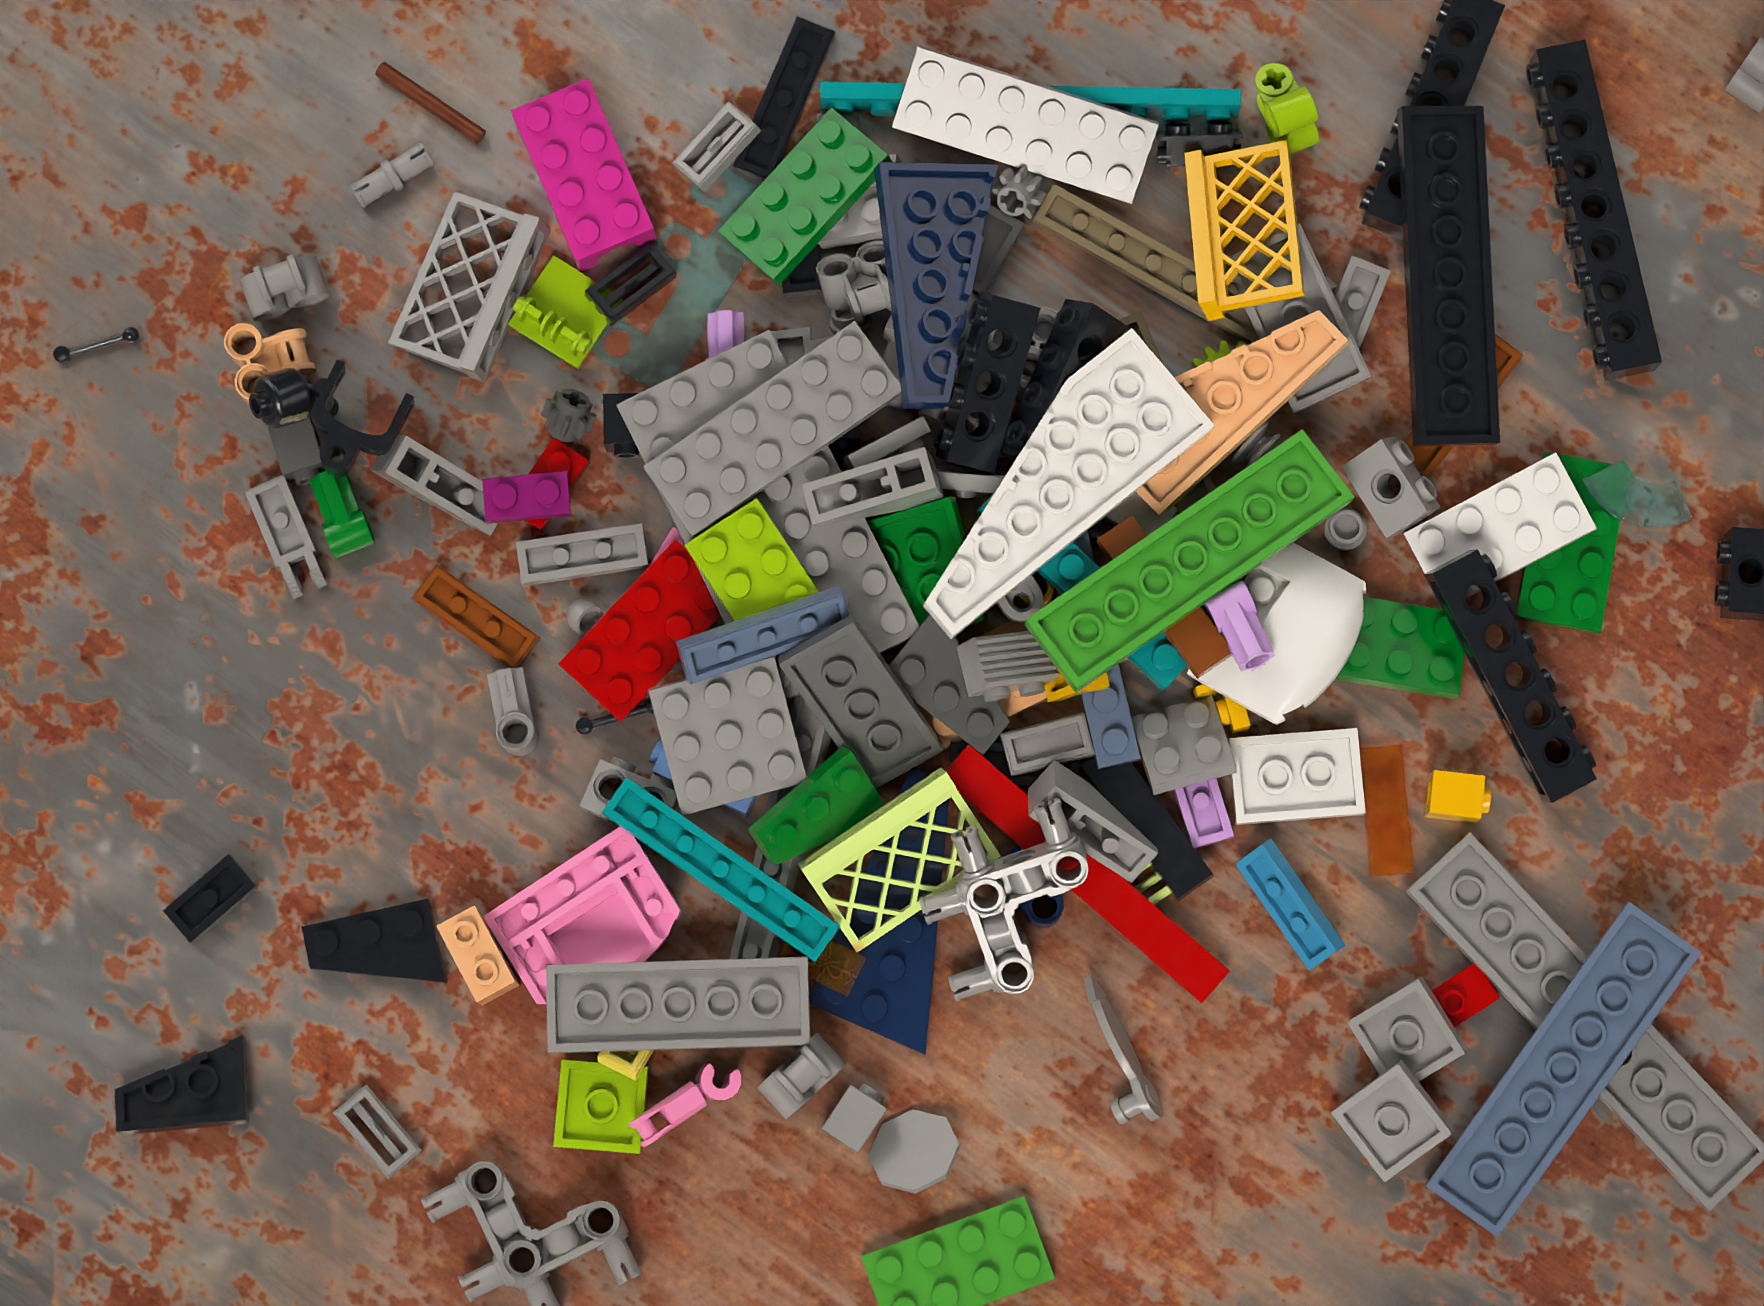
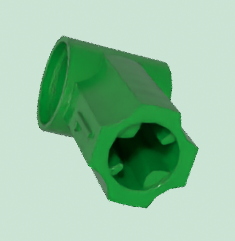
[309,471,375,558]

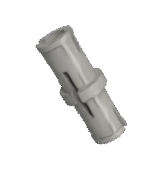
[349,142,434,209]

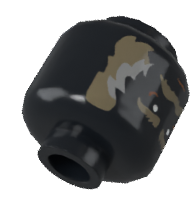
[249,368,316,428]

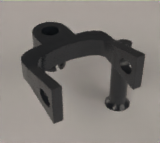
[311,360,414,478]

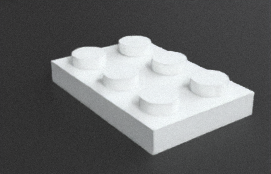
[1228,728,1366,825]

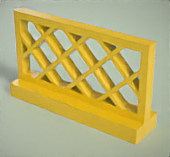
[1184,140,1305,321]

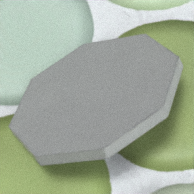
[868,1109,961,1194]

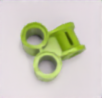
[1255,63,1320,159]

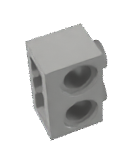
[579,757,679,826]

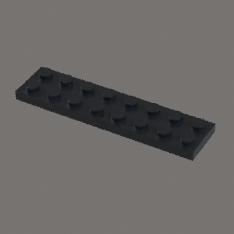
[1397,106,1500,446]

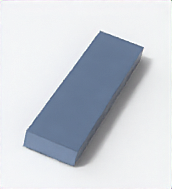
[676,586,849,685]

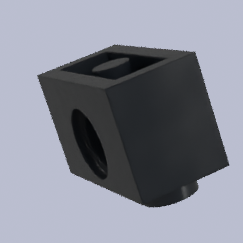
[1714,527,1764,621]

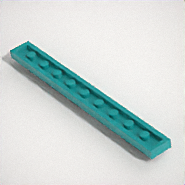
[820,82,1241,122]

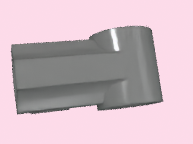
[487,667,538,756]

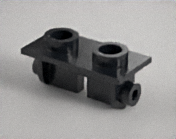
[1156,122,1243,167]

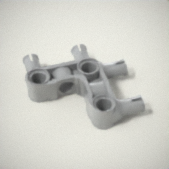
[919,798,1088,1002]
[421,1161,643,1306]

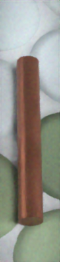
[375,61,486,144]

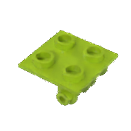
[507,255,624,369]

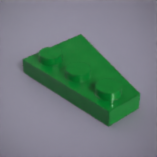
[747,746,885,865]

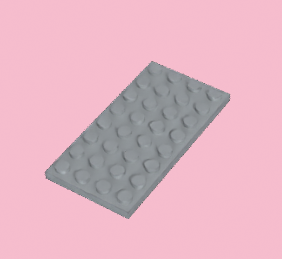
[616,330,919,701]

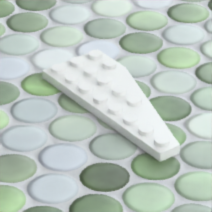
[923,328,1215,639]

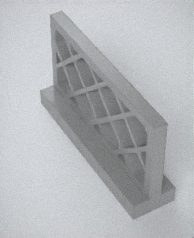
[388,191,550,383]

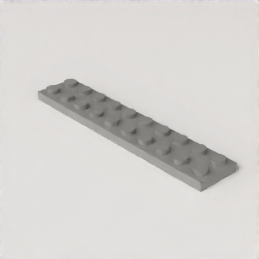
[1406,832,1764,1212]

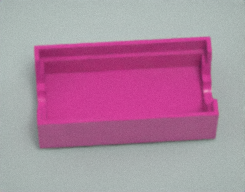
[511,78,657,273]

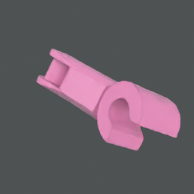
[628,1063,741,1147]

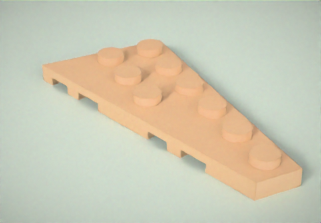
[1136,310,1349,518]

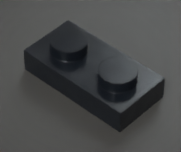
[163,854,259,944]

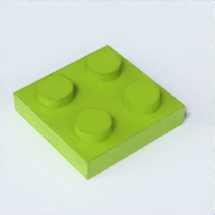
[553,1059,649,1154]

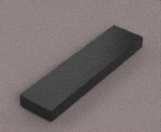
[733,16,836,181]
[1079,756,1213,901]

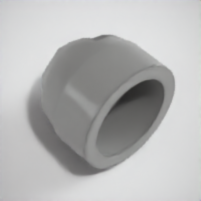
[566,599,604,637]

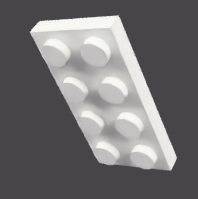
[1404,453,1597,598]

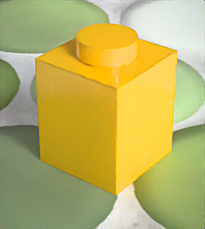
[1424,770,1491,823]

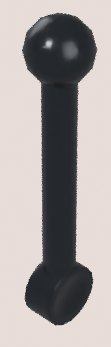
[53,327,139,364]
[576,699,654,735]

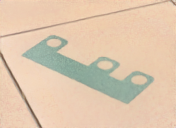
[592,169,758,388]

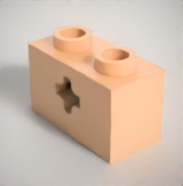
[436,905,520,1005]

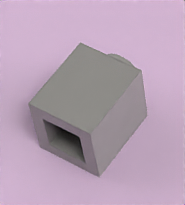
[822,1083,887,1154]

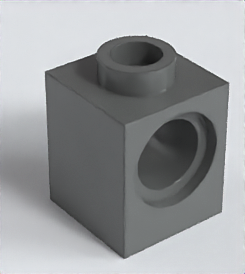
[268,416,326,485]

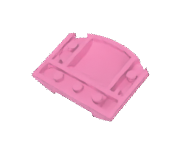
[483,827,682,1004]

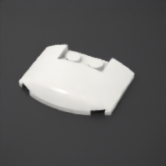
[1187,543,1366,725]

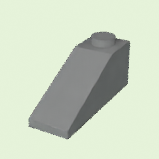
[370,434,498,536]
[802,447,944,527]
[1028,760,1158,883]

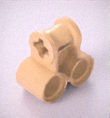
[224,323,316,406]

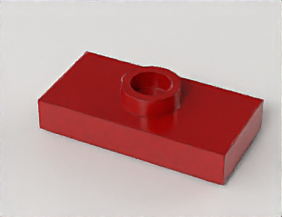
[1431,963,1500,1028]

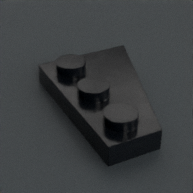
[301,898,447,984]
[115,1035,249,1135]

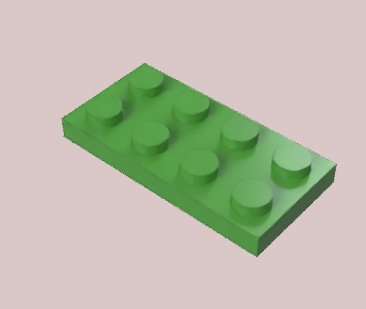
[861,1196,1055,1306]

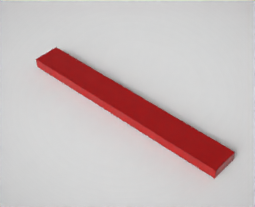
[945,744,1230,1003]

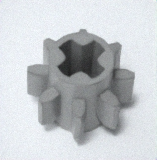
[991,165,1047,218]

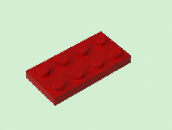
[558,540,721,723]

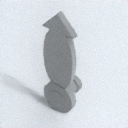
[1083,975,1163,1124]

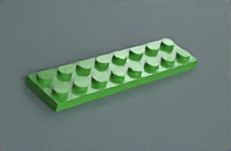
[1024,429,1354,693]

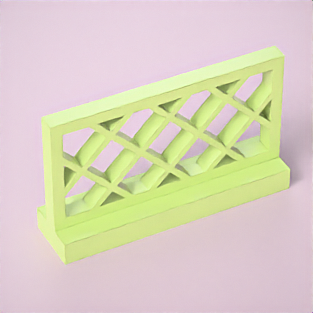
[797,768,1000,952]

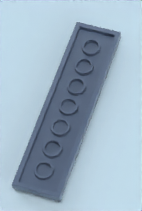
[1425,901,1702,1238]

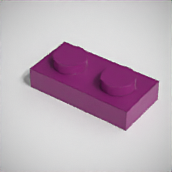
[482,471,572,524]

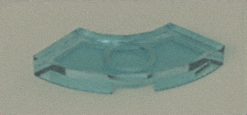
[1583,460,1693,528]

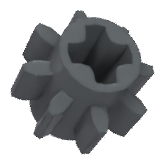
[541,389,597,442]

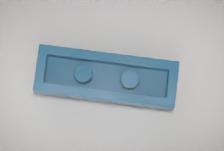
[1235,839,1346,970]

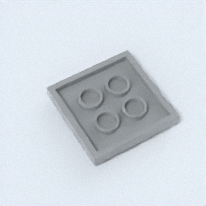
[648,656,806,816]

